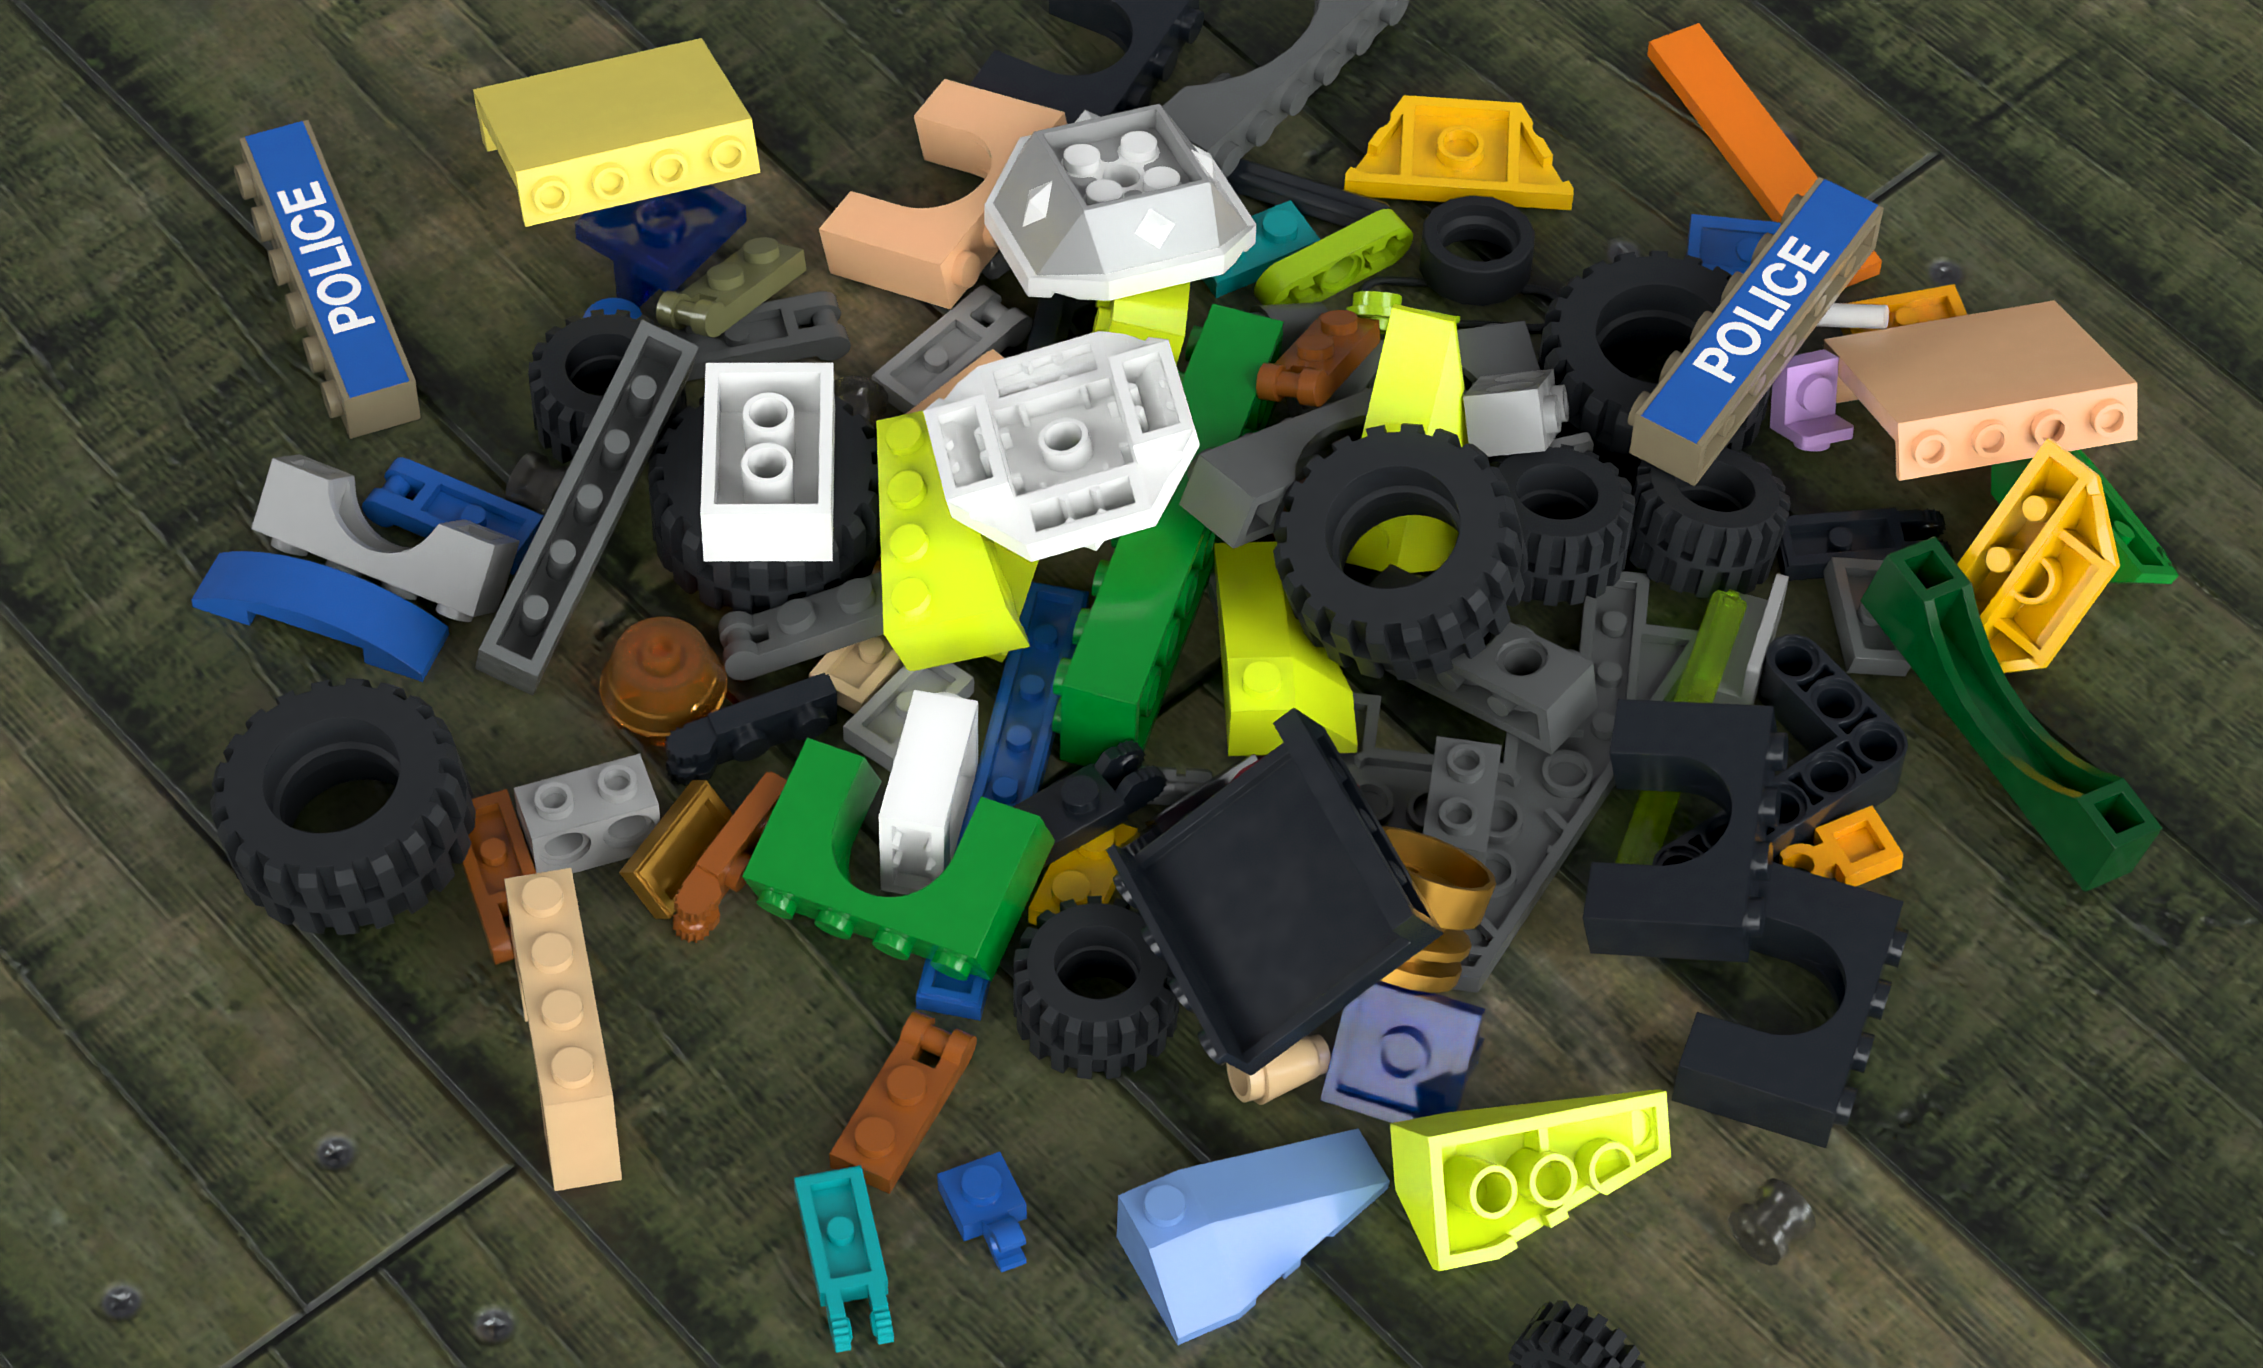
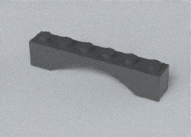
[1162,0,1409,177]
[1179,387,1467,549]

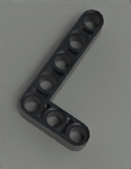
[1652,634,1908,866]

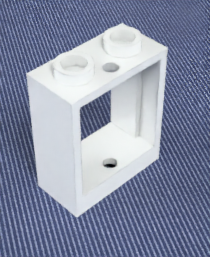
[879,690,978,895]

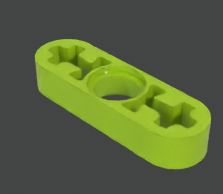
[1254,209,1413,305]

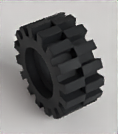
[1509,1300,1646,1368]

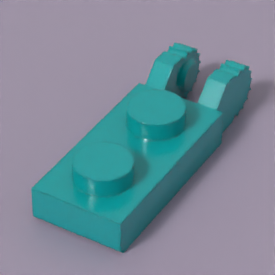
[794,1165,894,1353]

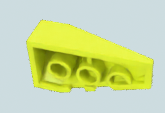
[1390,1089,1671,1271]

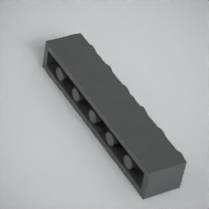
[475,320,699,696]

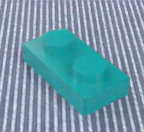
[1202,200,1321,298]

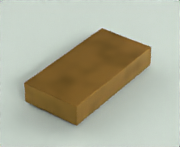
[619,780,733,919]

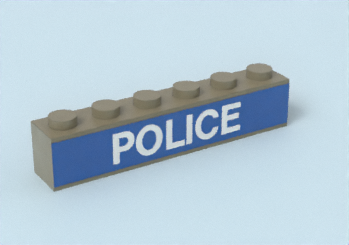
[234,120,421,439]
[1628,177,1884,486]

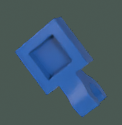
[937,1151,1027,1273]

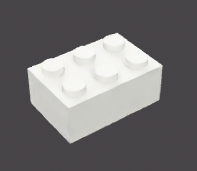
[700,363,835,561]

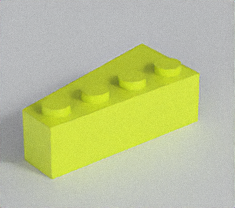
[876,410,1030,671]

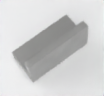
[1689,573,1789,705]

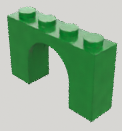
[742,738,1055,981]

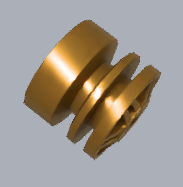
[1381,826,1496,993]

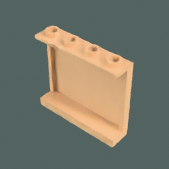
[1824,300,2137,481]

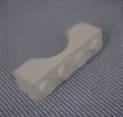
[251,454,520,622]

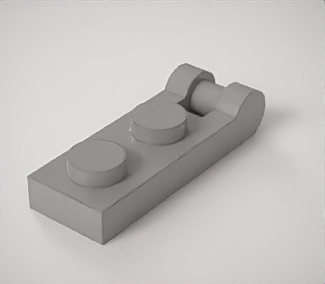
[872,285,1033,414]

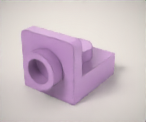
[1770,349,1854,451]

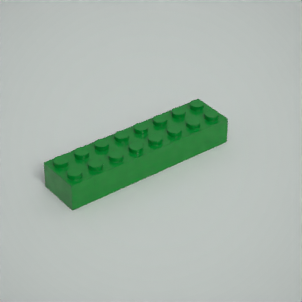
[1052,303,1284,766]

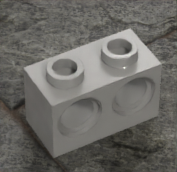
[1463,369,1569,457]
[514,753,660,874]

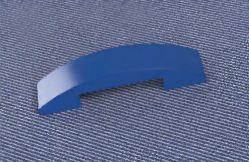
[191,551,449,682]

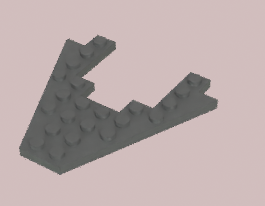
[1209,539,1705,993]

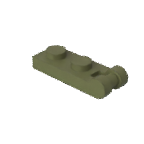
[656,237,806,338]

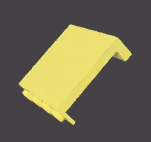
[473,38,760,227]

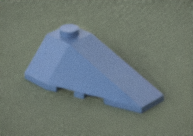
[1116,1128,1390,1345]

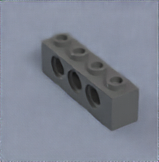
[1368,564,1598,755]

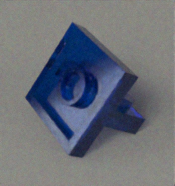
[575,185,747,308]
[1320,981,1486,1123]

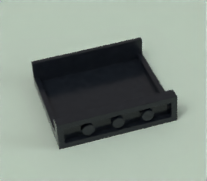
[1106,707,1444,1076]

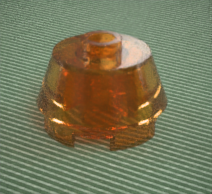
[600,617,728,746]

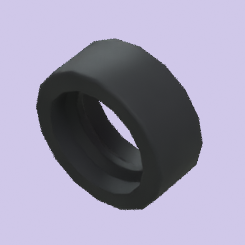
[1419,195,1535,306]

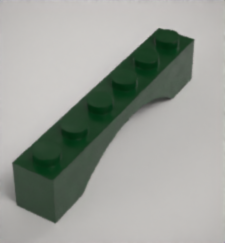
[1860,537,2162,892]

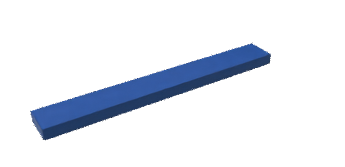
[916,582,1089,1021]

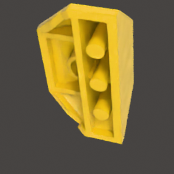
[1957,438,2120,674]

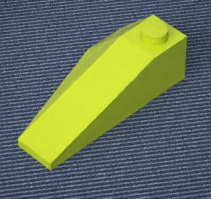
[1346,304,1469,573]
[1214,542,1358,756]

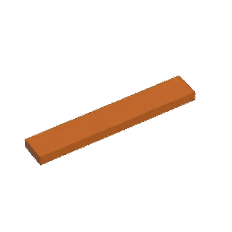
[1647,23,1882,288]

